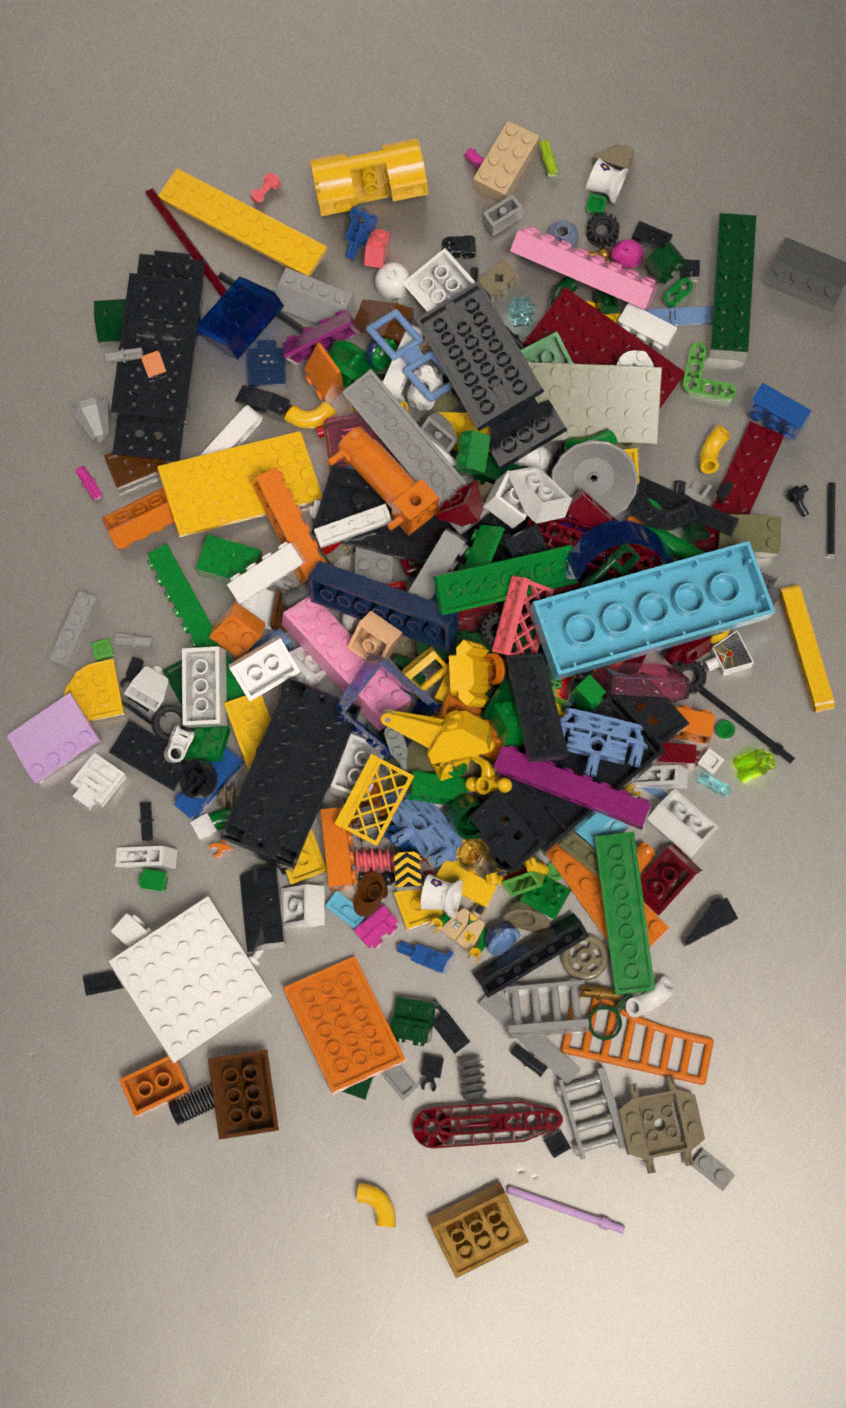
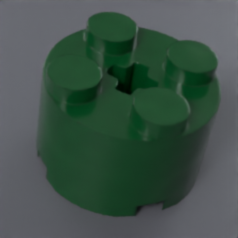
[643,242,687,285]
[446,794,483,840]

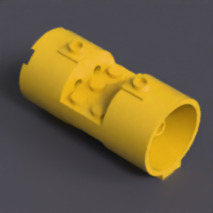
[310,138,429,216]

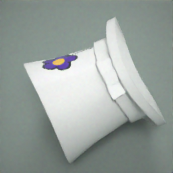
[586,158,629,204]
[421,874,463,919]

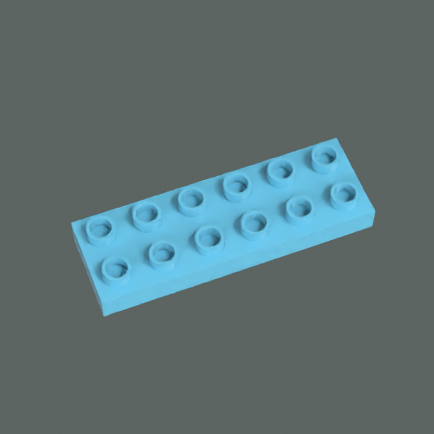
[529,541,775,681]

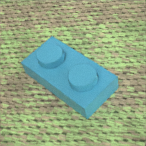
[325,891,366,929]

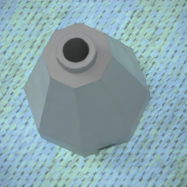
[70,395,110,442]

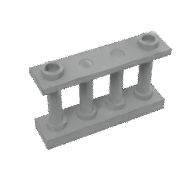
[505,978,589,1039]
[556,1067,625,1160]

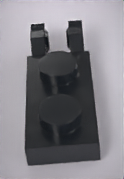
[433,999,470,1054]

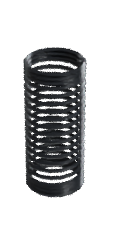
[168,1083,214,1126]

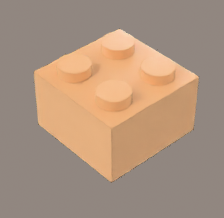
[347,611,402,669]

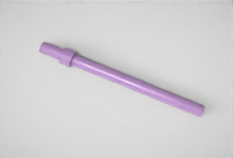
[507,1186,625,1234]

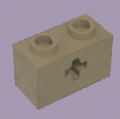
[477,258,519,303]

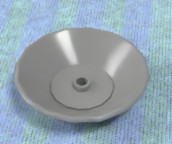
[552,440,638,518]

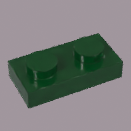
[593,288,620,314]

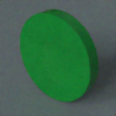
[329,340,378,381]

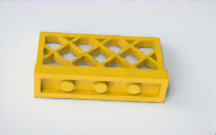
[335,754,415,847]

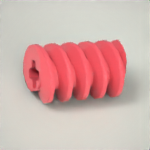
[355,847,395,873]

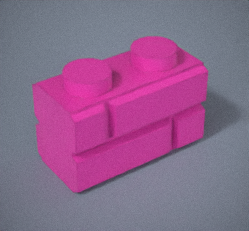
[353,904,399,949]

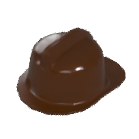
[353,871,388,917]

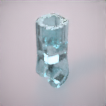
[696,771,731,797]

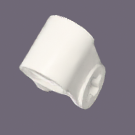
[164,724,194,763]

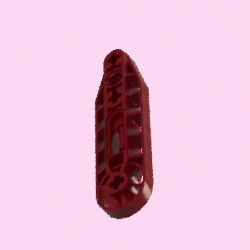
[525,518,662,578]
[412,1101,563,1149]

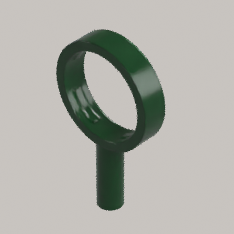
[588,993,634,1041]

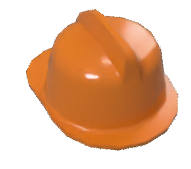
[483,653,507,685]

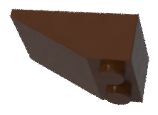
[355,299,414,347]

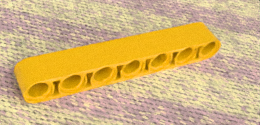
[779,584,835,713]

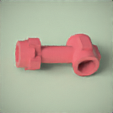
[250,172,281,204]

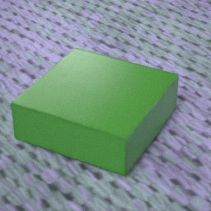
[91,638,115,662]

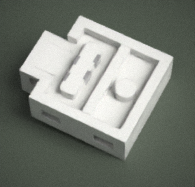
[70,753,126,811]

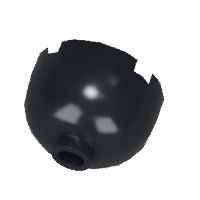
[180,760,218,799]

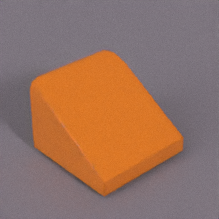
[141,351,166,378]

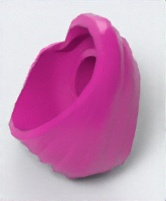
[610,239,644,269]

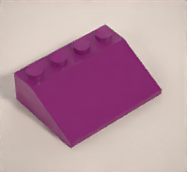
[282,310,360,365]

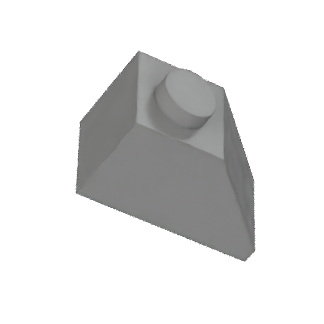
[421,412,459,454]

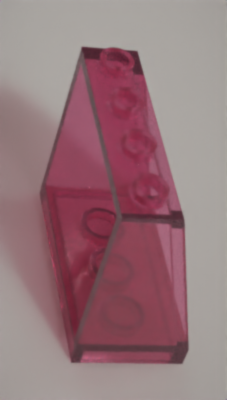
[595,662,689,703]

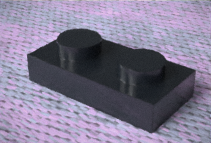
[632,221,673,249]

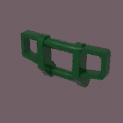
[578,543,640,589]

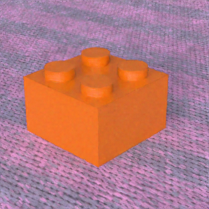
[209,601,266,658]

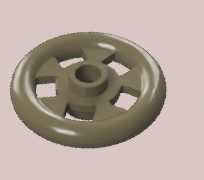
[561,934,609,981]

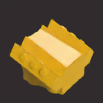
[449,640,491,708]

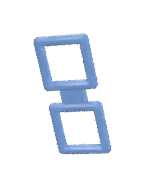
[366,309,453,402]

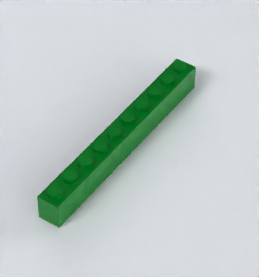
[147,543,246,702]

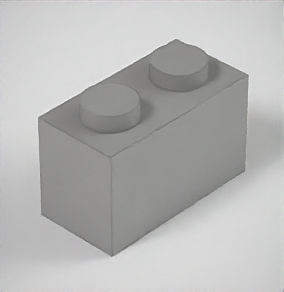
[483,194,523,236]

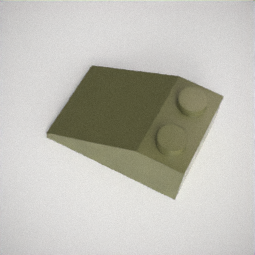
[718,514,782,558]
[382,738,436,786]

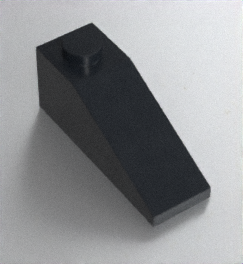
[235,385,292,424]
[683,897,738,948]

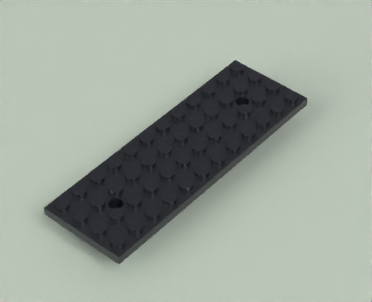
[311,464,546,571]

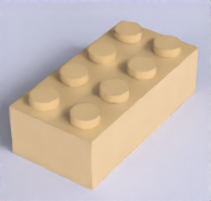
[473,121,540,202]

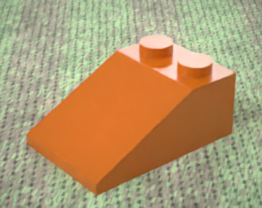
[304,343,344,403]

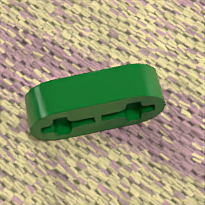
[663,278,693,308]

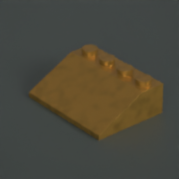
[428,1182,529,1278]

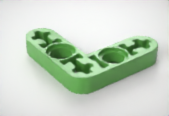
[682,342,736,402]

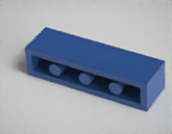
[174,747,244,821]

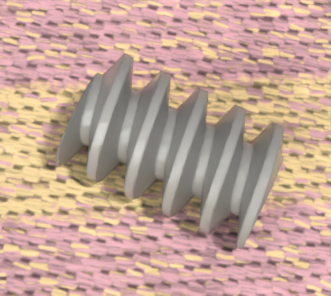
[355,804,387,848]

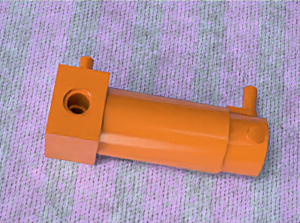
[327,426,439,536]

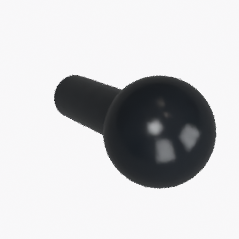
[359,871,395,886]

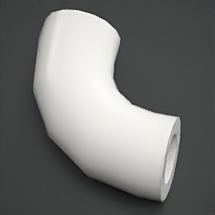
[626,977,676,1017]

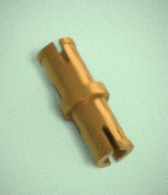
[579,985,621,1001]

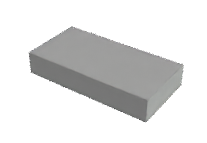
[380,1065,418,1101]

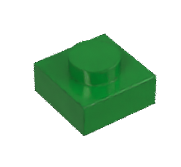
[585,193,607,215]

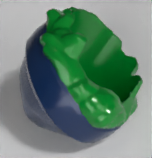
[366,337,398,371]

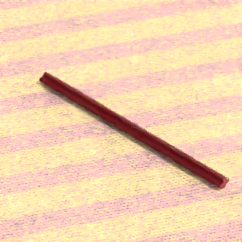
[145,188,253,331]

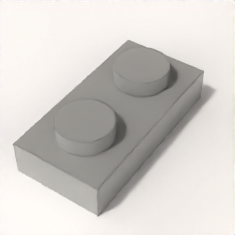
[690,1149,735,1191]

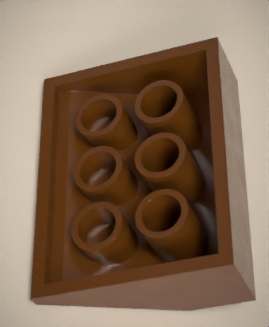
[208,1050,279,1140]

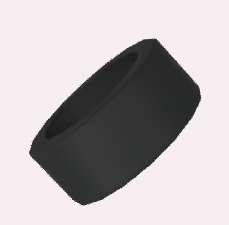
[151,705,189,741]

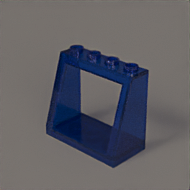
[334,653,440,761]

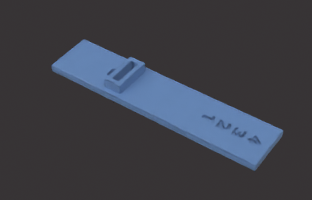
[647,306,712,326]

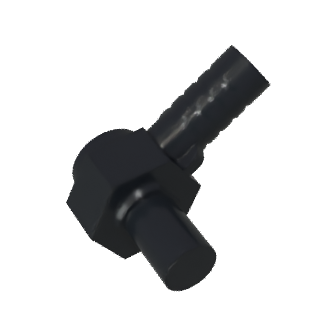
[787,485,810,517]

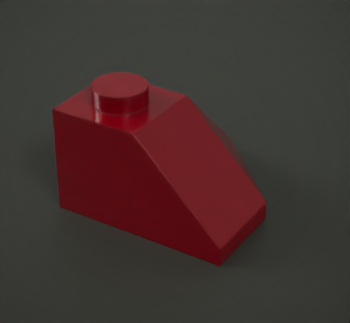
[435,480,483,526]

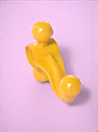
[465,740,512,794]

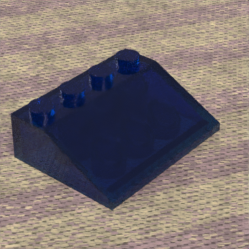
[199,276,284,360]

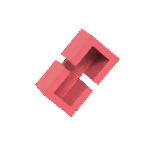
[364,229,391,268]

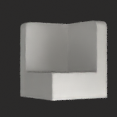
[684,481,713,503]

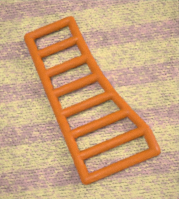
[561,988,714,1085]

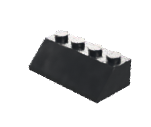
[240,866,287,952]

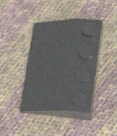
[764,237,846,313]

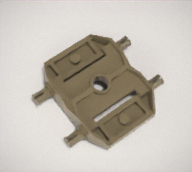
[617,1076,705,1174]

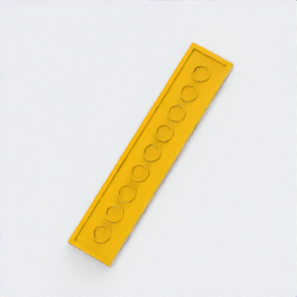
[157,168,328,277]
[224,695,327,885]

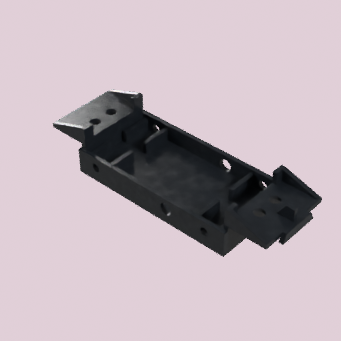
[110,250,205,461]
[468,671,690,872]

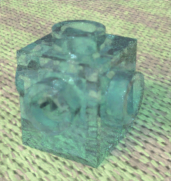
[508,296,536,327]

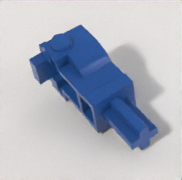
[344,206,378,260]
[397,941,455,975]

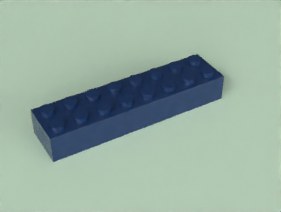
[308,561,459,652]

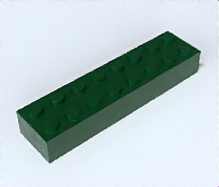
[709,213,757,361]

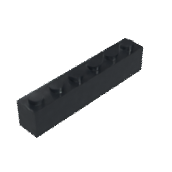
[472,913,589,998]

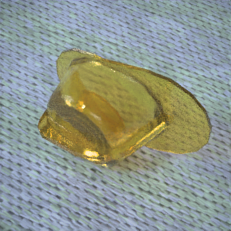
[456,838,488,872]

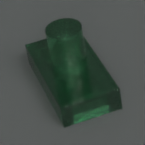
[682,521,711,544]

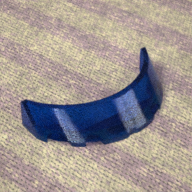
[566,520,674,580]

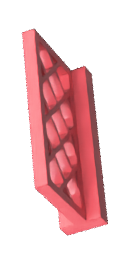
[492,576,554,656]

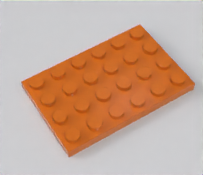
[283,956,406,1095]

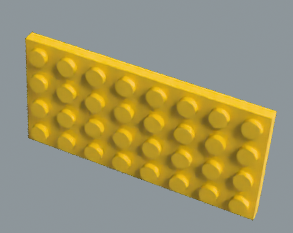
[157,431,322,538]

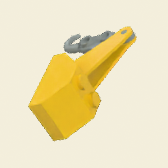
[381,709,492,776]

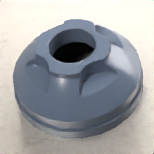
[546,220,579,248]

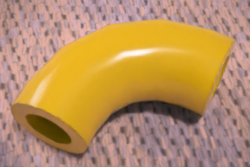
[284,401,336,429]
[699,424,731,474]
[357,1182,396,1227]

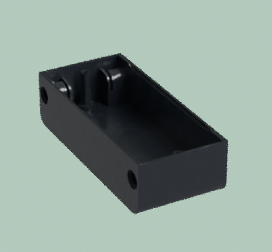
[220,677,362,873]

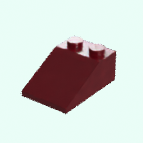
[640,844,703,916]

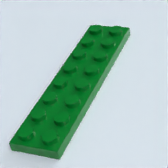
[433,545,578,615]
[595,831,655,995]

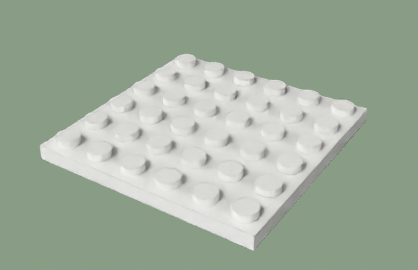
[108,896,272,1063]

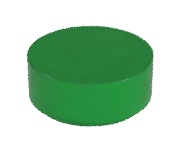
[715,720,735,740]

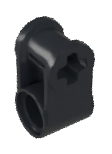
[441,235,476,259]

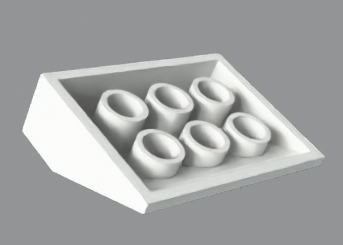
[403,248,476,312]

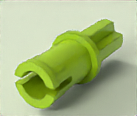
[539,139,559,177]

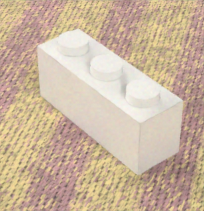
[618,302,677,352]

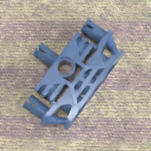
[560,708,648,777]
[380,786,463,867]

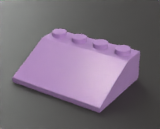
[6,692,102,783]

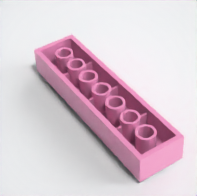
[510,226,659,309]
[282,596,411,731]

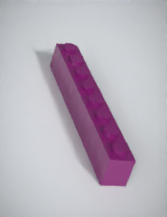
[493,745,651,830]

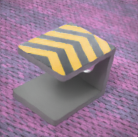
[394,851,422,891]

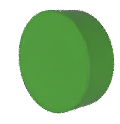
[546,862,562,881]

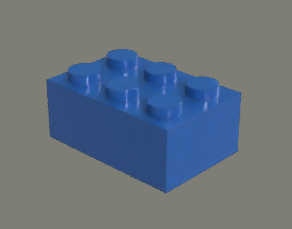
[747,382,812,442]

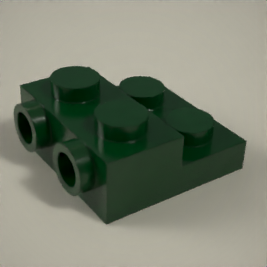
[390,995,436,1046]

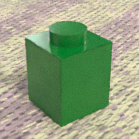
[138,869,169,894]

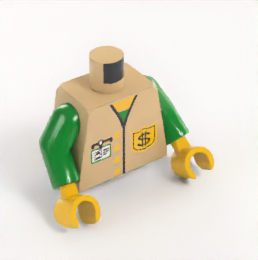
[428,904,486,963]

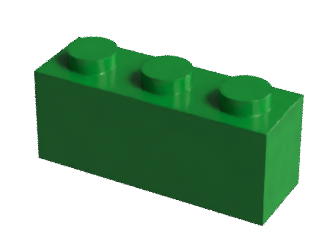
[569,675,606,712]
[406,770,468,806]

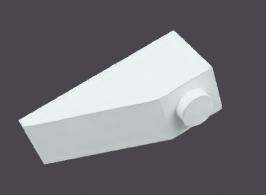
[631,765,688,789]
[115,846,177,869]

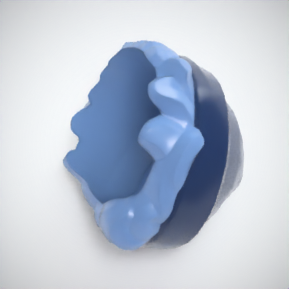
[484,922,521,956]

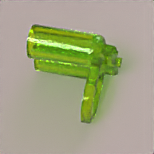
[733,749,776,783]

